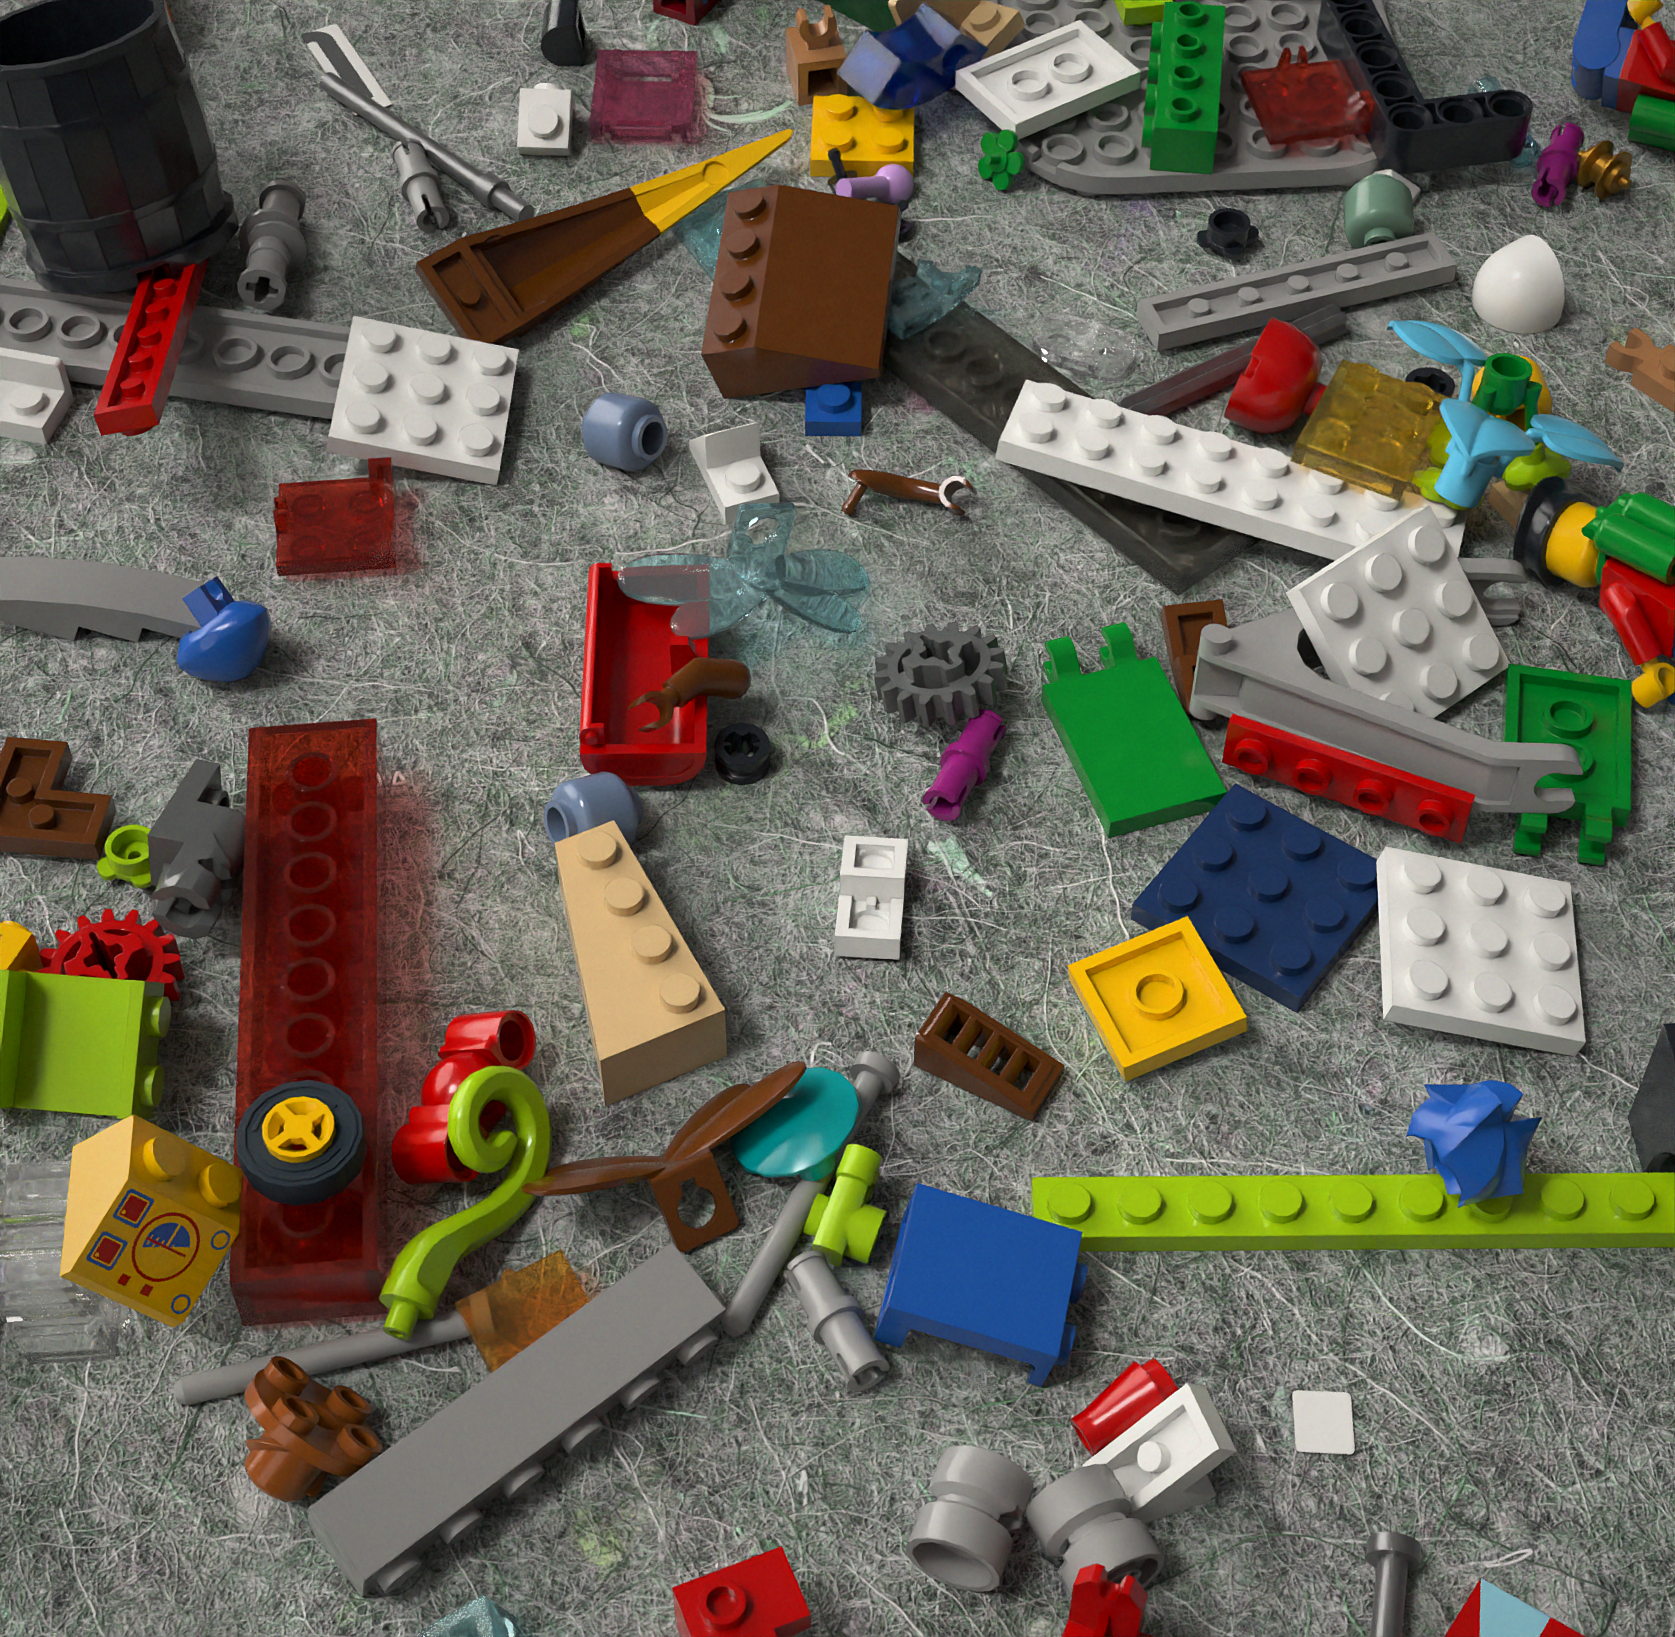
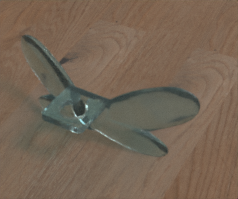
[617,503,869,640]

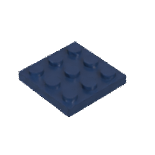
[1131,783,1378,1013]

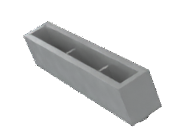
[308,1242,726,1597]

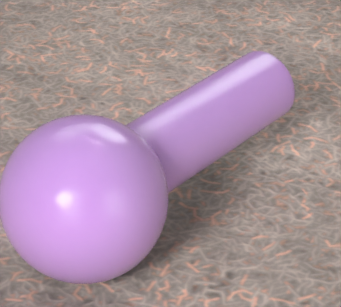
[836,164,914,204]

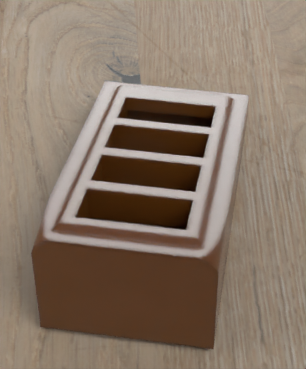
[914,992,1065,1122]

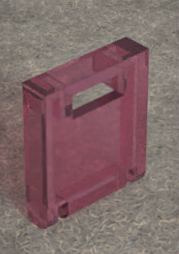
[589,49,699,142]

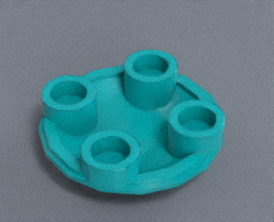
[730,1067,863,1181]

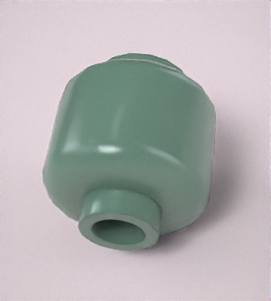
[1343,174,1415,249]

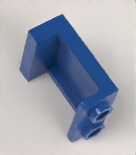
[873,1183,1088,1387]

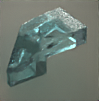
[888,259,982,339]

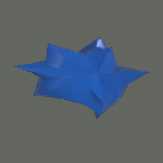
[1406,1080,1542,1208]

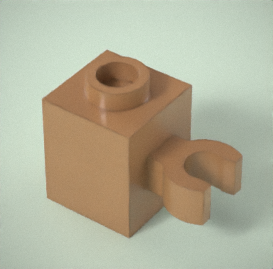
[785,5,847,106]

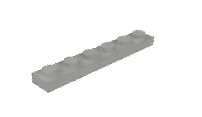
[1136,231,1457,351]

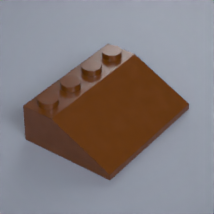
[701,184,902,399]

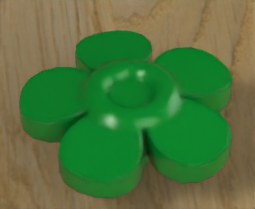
[978,129,1025,190]

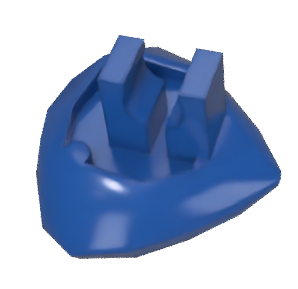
[177,576,272,682]

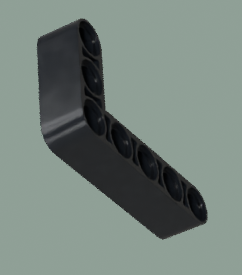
[1316,0,1533,174]

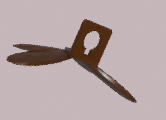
[522,1061,807,1252]

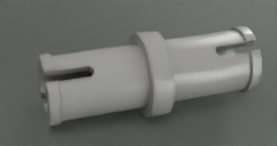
[391,138,450,233]
[783,1250,890,1391]

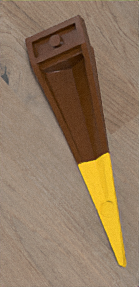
[415,129,794,346]

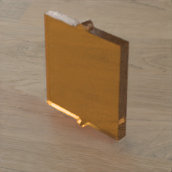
[455,1249,590,1374]

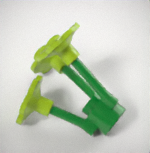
[1411,353,1571,511]

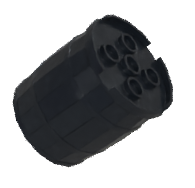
[0,0,239,295]

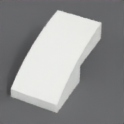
[834,835,908,960]

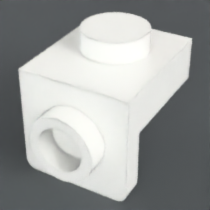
[517,83,576,156]

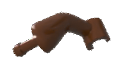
[841,469,977,516]

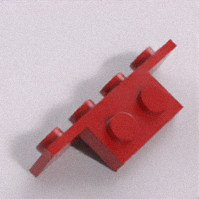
[1222,713,1475,844]

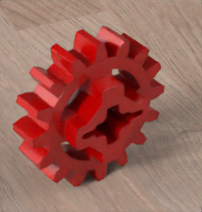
[34,908,185,1001]

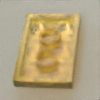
[1290,359,1449,501]

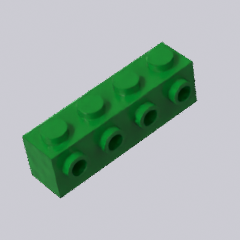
[1141,1,1226,175]

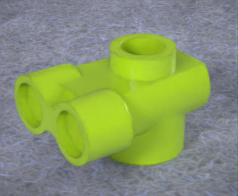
[803,1144,887,1266]

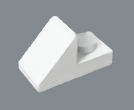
[689,422,780,524]
[1083,1383,1236,1523]

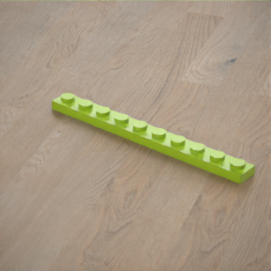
[1030,1172,1675,1252]

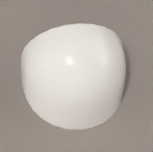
[1472,235,1565,334]

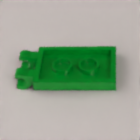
[1041,622,1227,838]
[1501,663,1631,866]

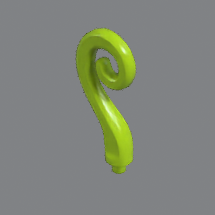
[379,1066,552,1340]

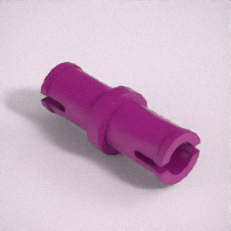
[1531,123,1585,207]
[922,709,1007,821]

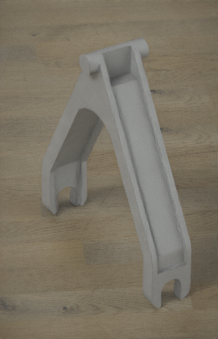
[1189,557,1583,814]

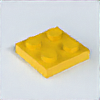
[810,94,915,177]
[1067,916,1247,1082]

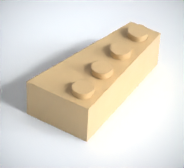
[554,820,728,1106]

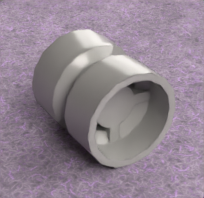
[906,1445,1033,1592]
[1026,1464,1165,1596]

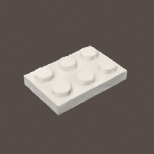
[955,20,1141,140]

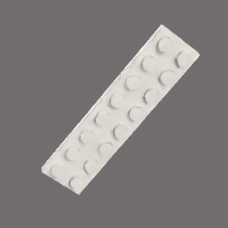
[995,379,1468,561]

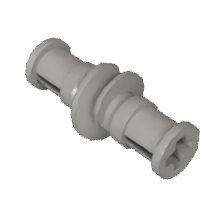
[238,180,307,310]

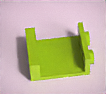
[0,969,171,1119]

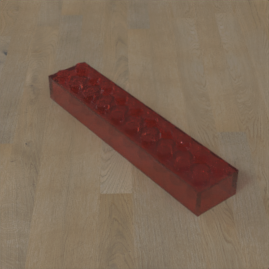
[229,718,388,1326]

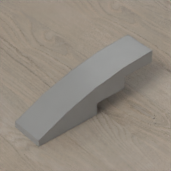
[0,556,205,643]

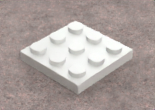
[326,316,519,485]
[1286,505,1510,719]
[1376,846,1586,1057]

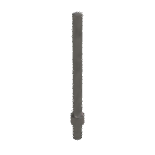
[320,72,534,222]

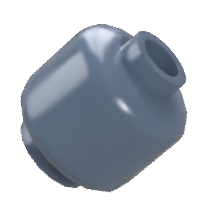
[581,392,667,471]
[544,772,643,846]

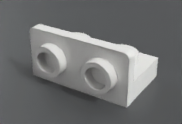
[0,347,74,445]

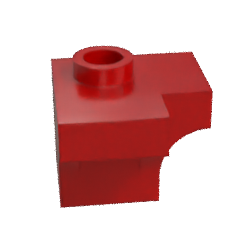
[672,1546,811,1637]

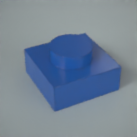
[805,382,861,436]

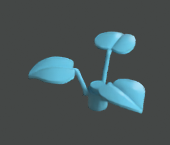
[1387,320,1625,508]

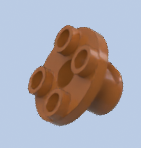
[244,1356,383,1502]

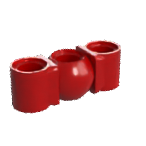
[391,1010,536,1184]

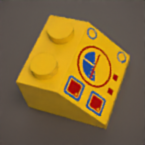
[60,1114,243,1328]

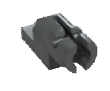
[147,759,252,939]

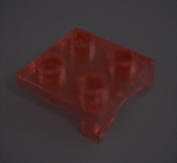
[1241,45,1375,145]
[273,457,396,576]

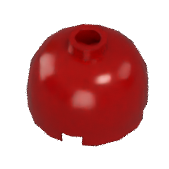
[1224,317,1328,434]

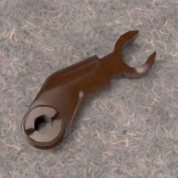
[628,657,752,733]

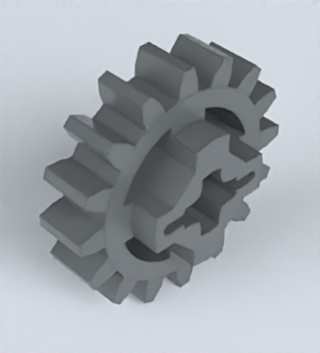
[873,622,1008,727]

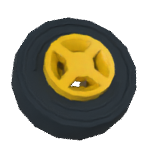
[236,1080,368,1206]

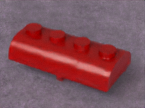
[579,563,710,786]

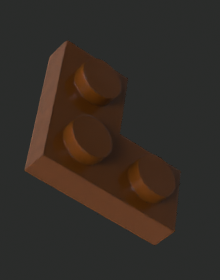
[0,737,116,860]

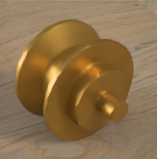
[1576,140,1632,199]

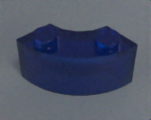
[837,2,989,110]

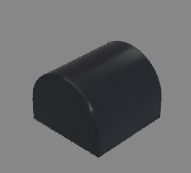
[541,0,587,66]

